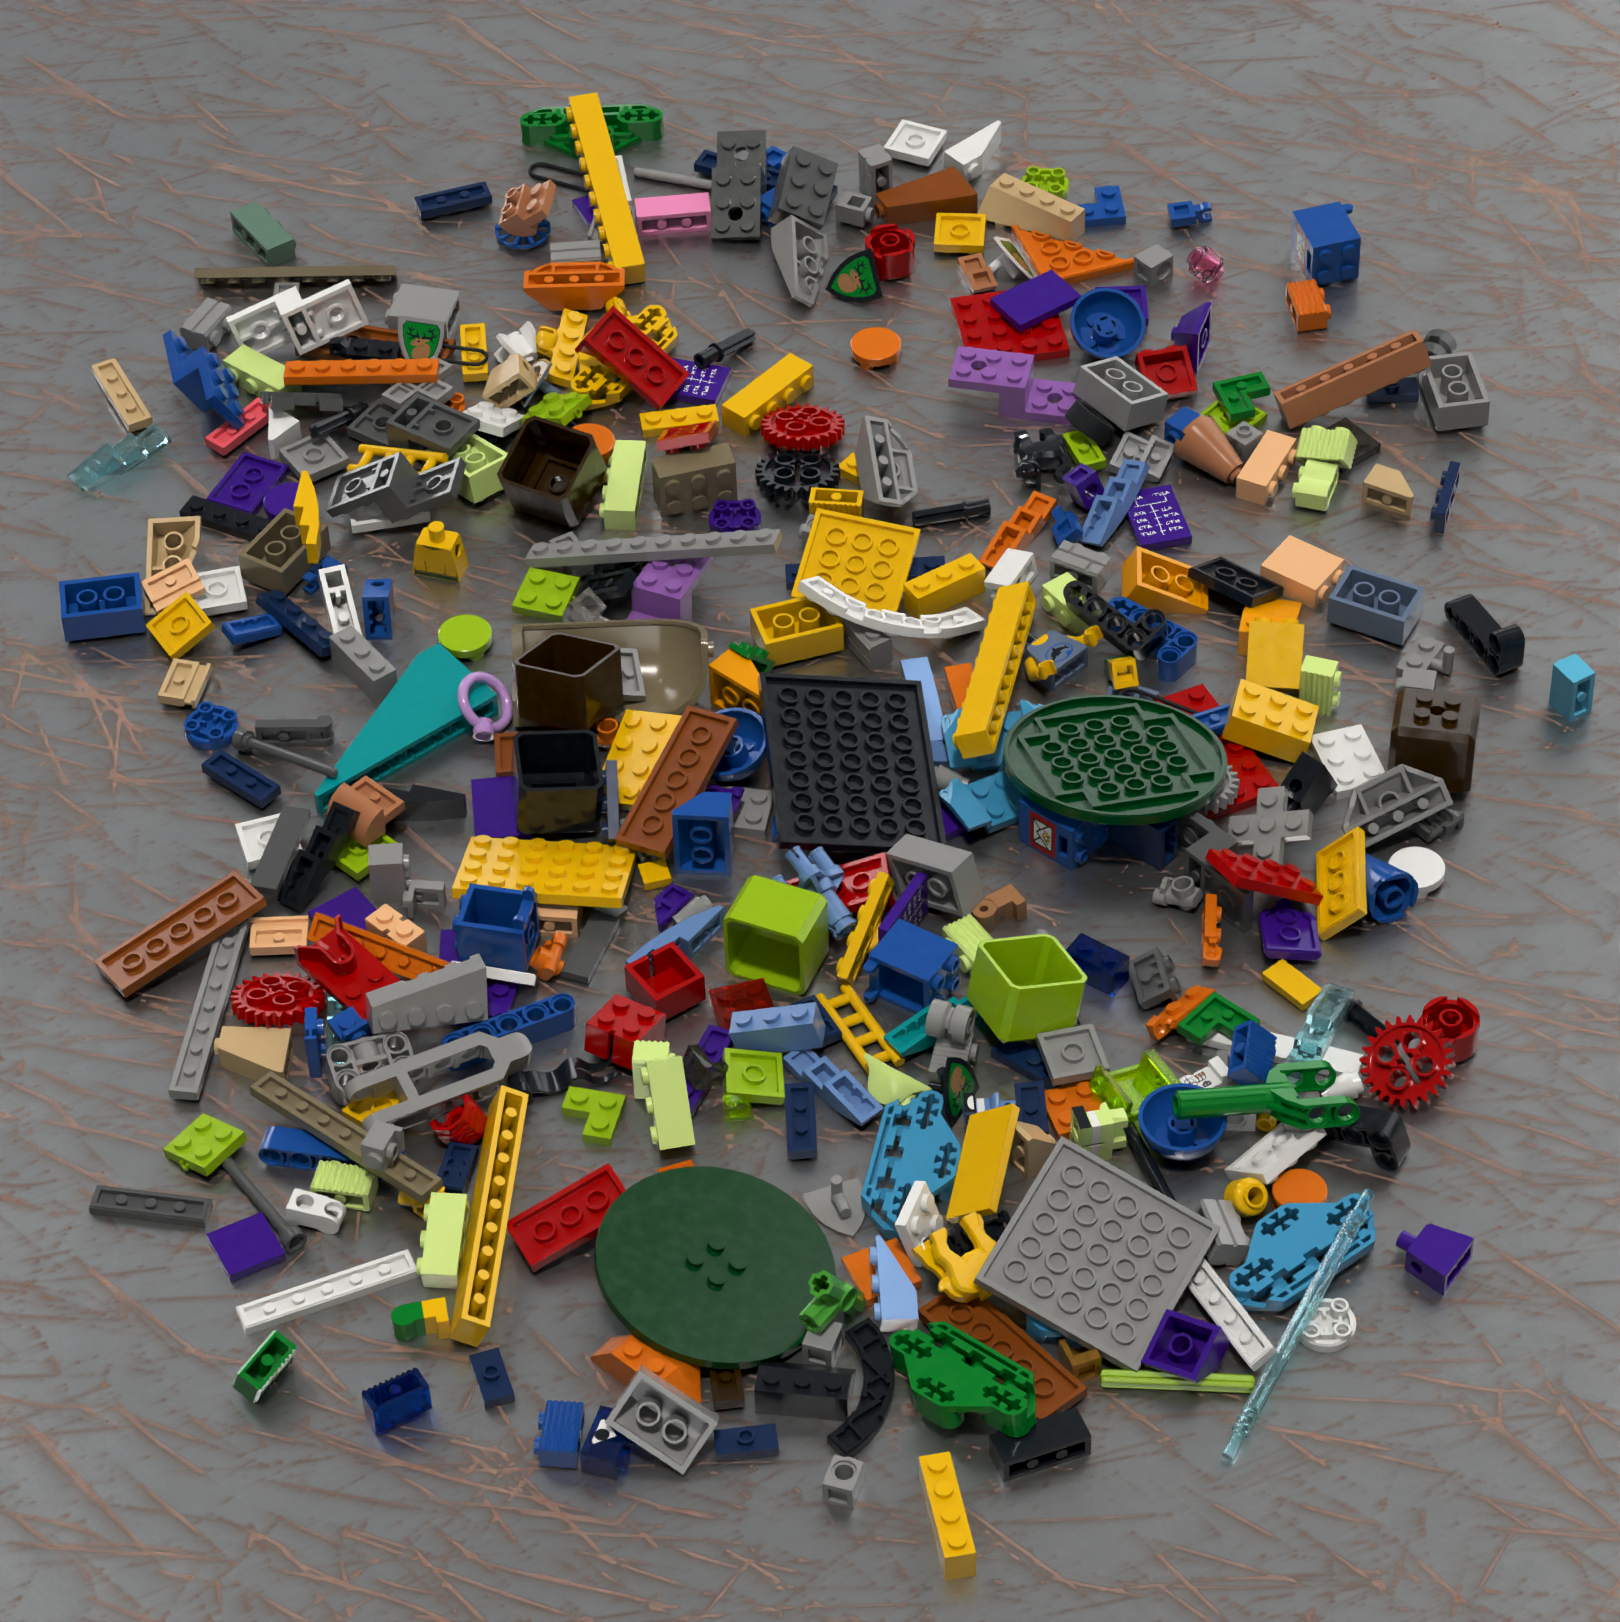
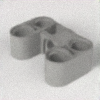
[325,1031,416,1106]

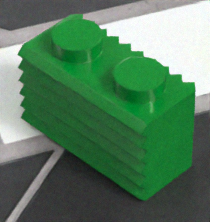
[232,1330,297,1403]

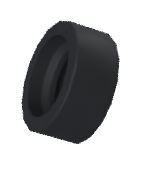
[1065,399,1115,446]

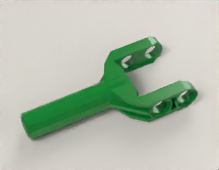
[1172,1060,1360,1130]

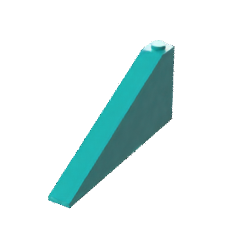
[314,643,499,816]

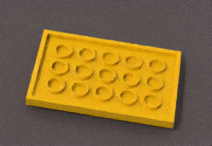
[452,835,638,908]

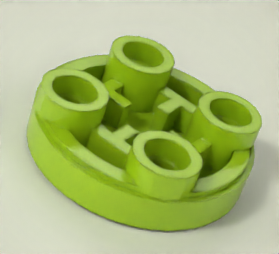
[1021,166,1069,199]
[438,614,492,661]

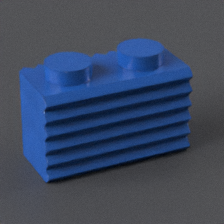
[1227,1019,1277,1085]
[534,1399,585,1469]

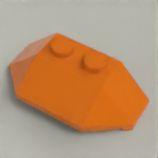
[523,261,625,311]
[590,1333,702,1405]

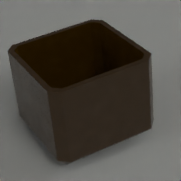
[497,415,607,528]
[513,632,624,730]
[1387,687,1481,793]

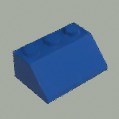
[672,792,735,876]

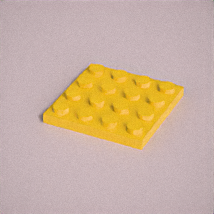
[791,508,921,612]
[602,709,708,810]

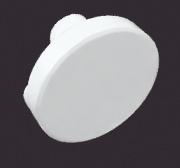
[1388,846,1445,899]
[1294,1298,1356,1353]

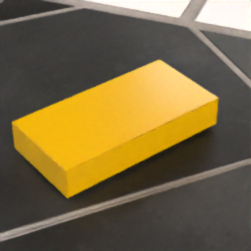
[1261,959,1324,1011]

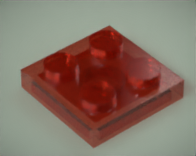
[708,978,774,1030]

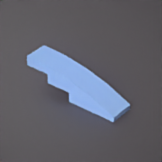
[900,657,946,745]

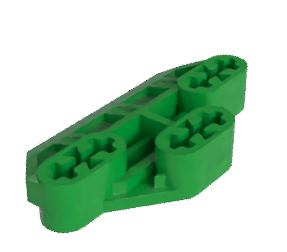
[520,103,664,159]
[889,1321,1037,1438]

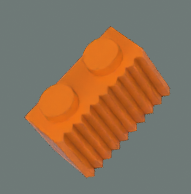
[1285,279,1331,332]

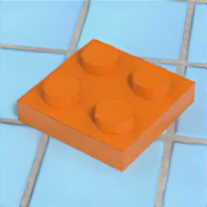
[1045,1078,1109,1141]

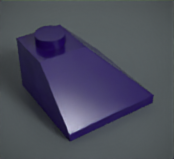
[1171,302,1212,374]

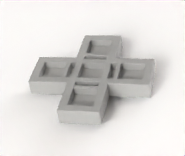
[381,356,455,410]
[1228,786,1313,865]

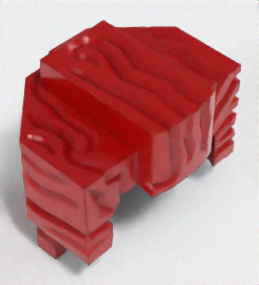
[429,1094,487,1146]

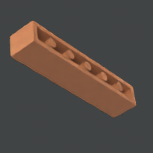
[1273,329,1432,429]

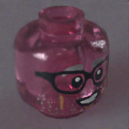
[1187,246,1225,283]

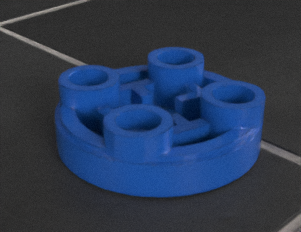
[184,701,239,750]

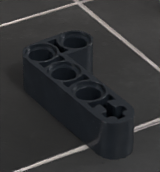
[1063,580,1169,661]
[1444,594,1525,675]
[1309,1105,1411,1172]

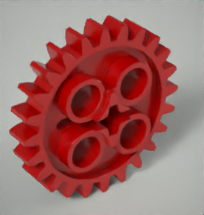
[761,404,845,451]
[230,971,325,1029]
[1359,1015,1456,1111]

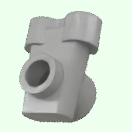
[1152,876,1203,910]

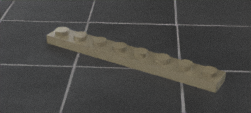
[194,265,397,285]
[250,1071,443,1204]

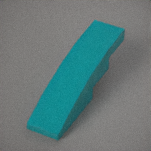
[883,996,984,1057]

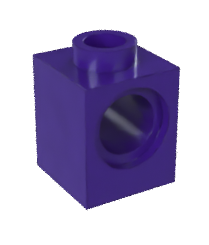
[1062,463,1105,510]

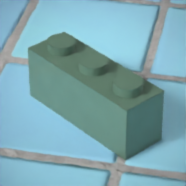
[230,201,296,267]

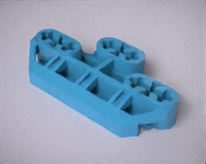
[861,1090,961,1243]
[1228,1193,1375,1311]

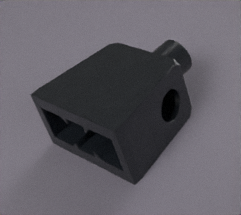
[1280,751,1338,813]

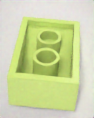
[425,434,508,504]

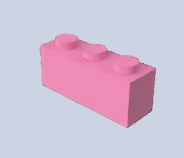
[634,192,711,237]

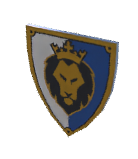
[520,358,562,407]

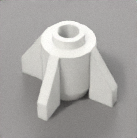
[494,321,538,365]

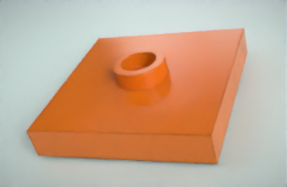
[841,1237,922,1307]

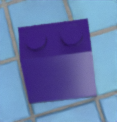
[1141,1309,1230,1383]

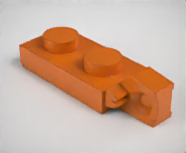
[1201,893,1222,967]
[1145,985,1216,1041]

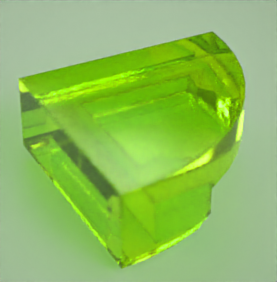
[723,1094,754,1121]

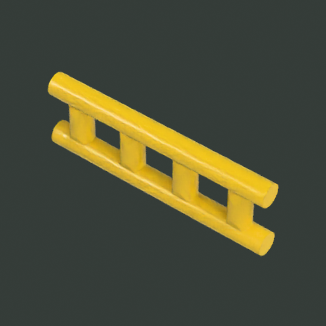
[347,444,448,473]
[816,983,905,1076]

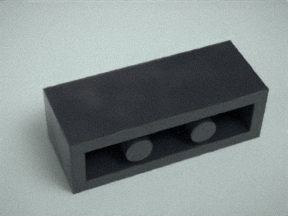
[989,1407,1091,1483]

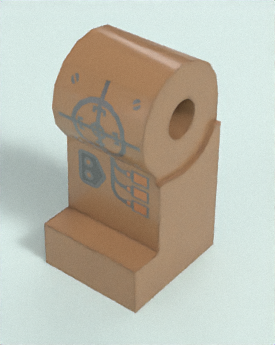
[972,884,1027,933]

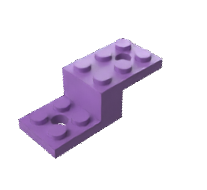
[948,346,1082,426]
[626,557,714,621]

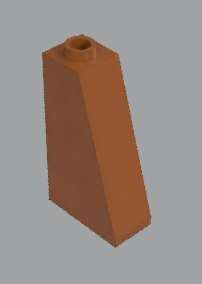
[873,167,978,225]

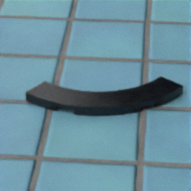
[827,1317,895,1458]

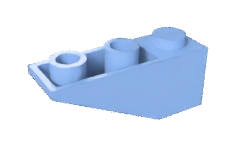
[869,1235,919,1332]

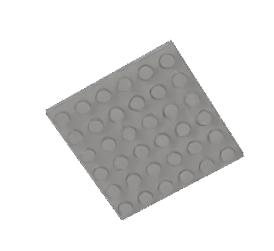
[973,1136,1221,1373]

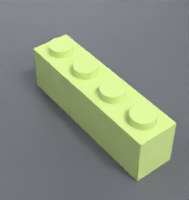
[599,440,647,531]

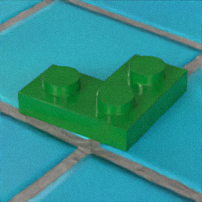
[1212,371,1271,423]
[1177,992,1260,1046]

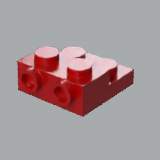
[1134,345,1198,400]

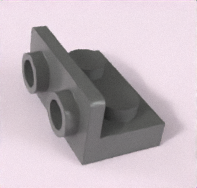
[1127,947,1182,1010]

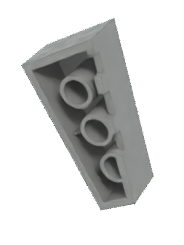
[365,953,488,1034]

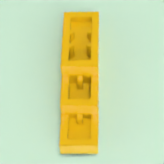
[293,471,321,564]

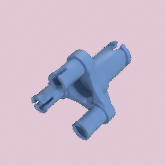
[772,846,858,940]

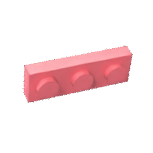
[205,397,271,456]

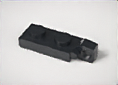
[328,337,401,360]

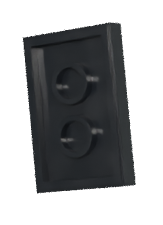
[1187,557,1284,608]

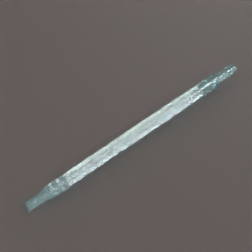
[1221,1189,1375,1461]

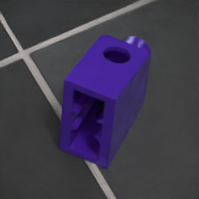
[1396,1224,1474,1296]

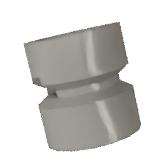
[925,998,976,1045]

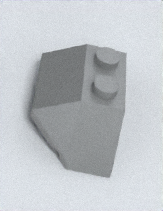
[855,415,918,508]
[1341,764,1454,848]

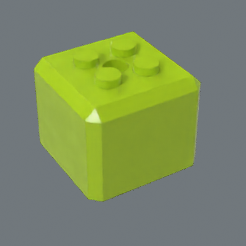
[723,875,829,996]
[966,934,1088,1043]

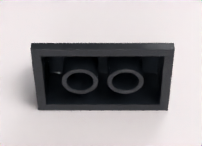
[754,1361,856,1422]

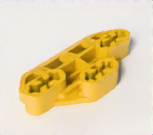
[570,305,678,411]

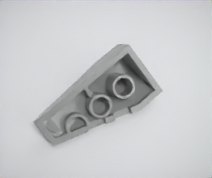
[771,215,828,307]

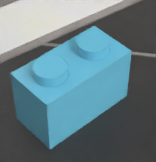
[1549,654,1596,722]

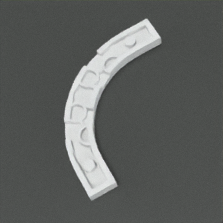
[798,576,986,639]

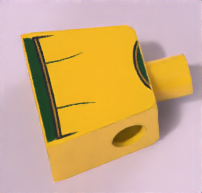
[412,521,469,583]

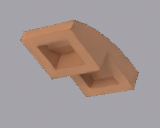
[957,253,998,294]

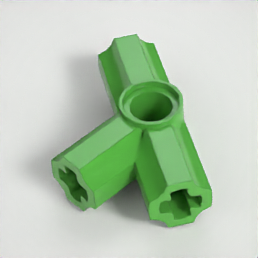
[799,1270,867,1334]

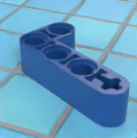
[1108,597,1198,682]

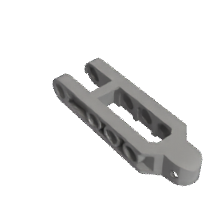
[343,1031,532,1132]

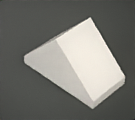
[268,406,302,459]

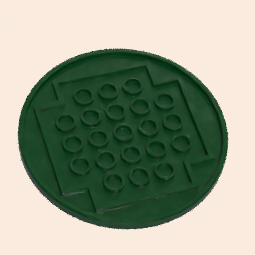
[1002,695,1228,825]
[594,1166,836,1369]

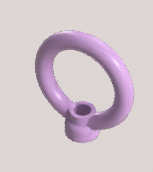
[457,672,513,742]

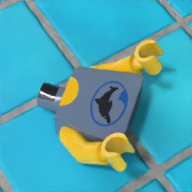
[1024,625,1104,692]

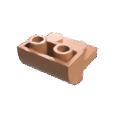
[498,179,556,237]
[326,775,405,847]

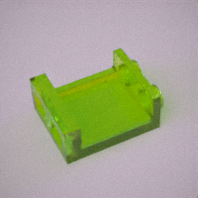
[1089,1048,1181,1123]

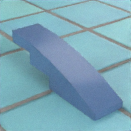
[1077,459,1150,547]
[625,905,724,971]
[782,1049,884,1126]

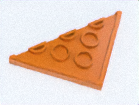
[1011,225,1134,284]

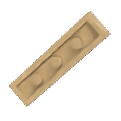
[91,358,153,433]

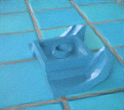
[941,700,1043,772]
[939,760,1025,834]

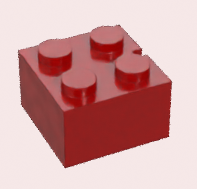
[624,941,706,1020]
[584,994,666,1070]

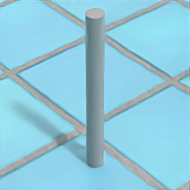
[634,167,712,190]

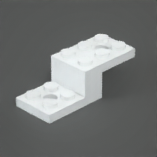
[226,279,369,355]

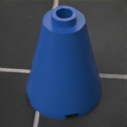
[1365,853,1419,923]

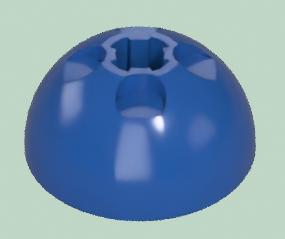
[1070,288,1145,360]
[710,707,767,782]
[1138,1083,1227,1161]

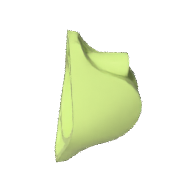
[864,1053,932,1108]

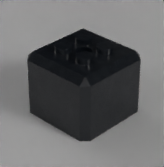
[511,730,604,834]

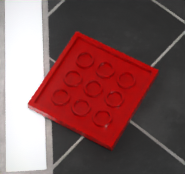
[950,290,1070,370]

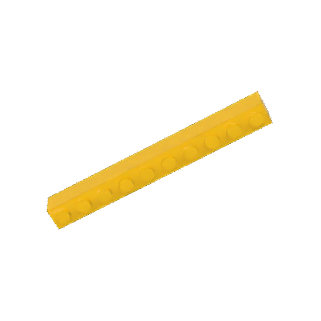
[565,92,646,284]
[953,581,1037,759]
[448,1085,529,1347]

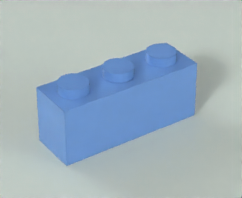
[729,1002,826,1053]

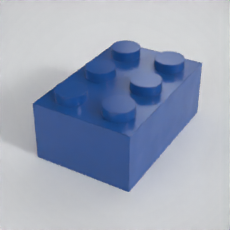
[59,572,146,641]

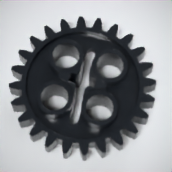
[755,449,840,502]

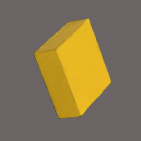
[638,859,672,891]

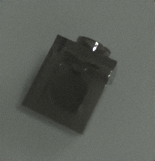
[683,1044,729,1090]

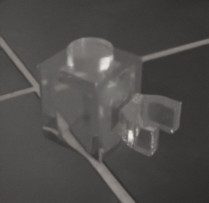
[563,587,608,622]

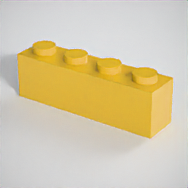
[721,353,814,437]
[919,1451,976,1581]

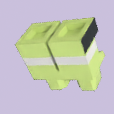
[1069,1102,1128,1160]

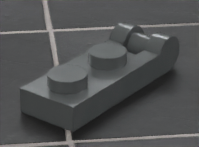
[255,715,335,747]

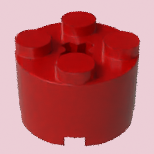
[865,224,915,282]
[1419,996,1480,1063]

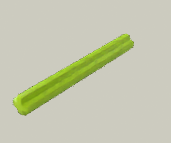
[1100,1369,1255,1393]

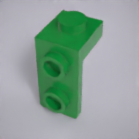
[728,641,776,673]

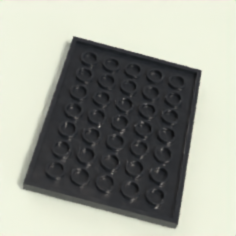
[757,672,947,854]

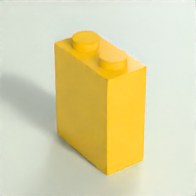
[1246,617,1304,693]

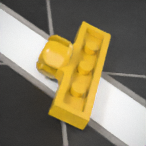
[536,308,588,389]
[836,871,895,987]

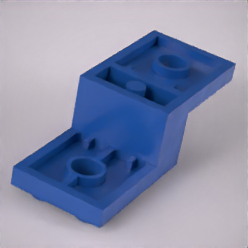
[163,330,245,430]

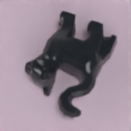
[1012,427,1072,491]

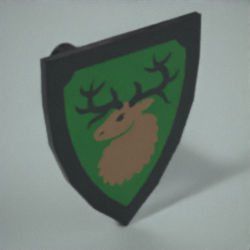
[825,248,884,303]
[928,1057,980,1127]

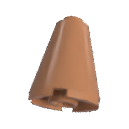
[1173,414,1244,484]

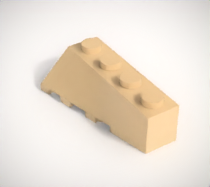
[977,173,1085,242]

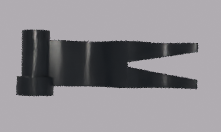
[507,1055,622,1105]

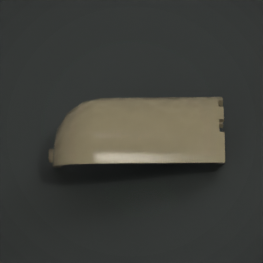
[511,619,714,727]

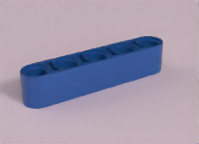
[442,993,577,1071]
[258,1126,406,1180]

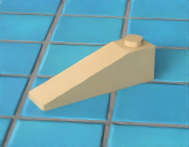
[144,516,201,616]

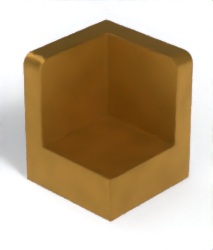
[1058,1339,1101,1382]

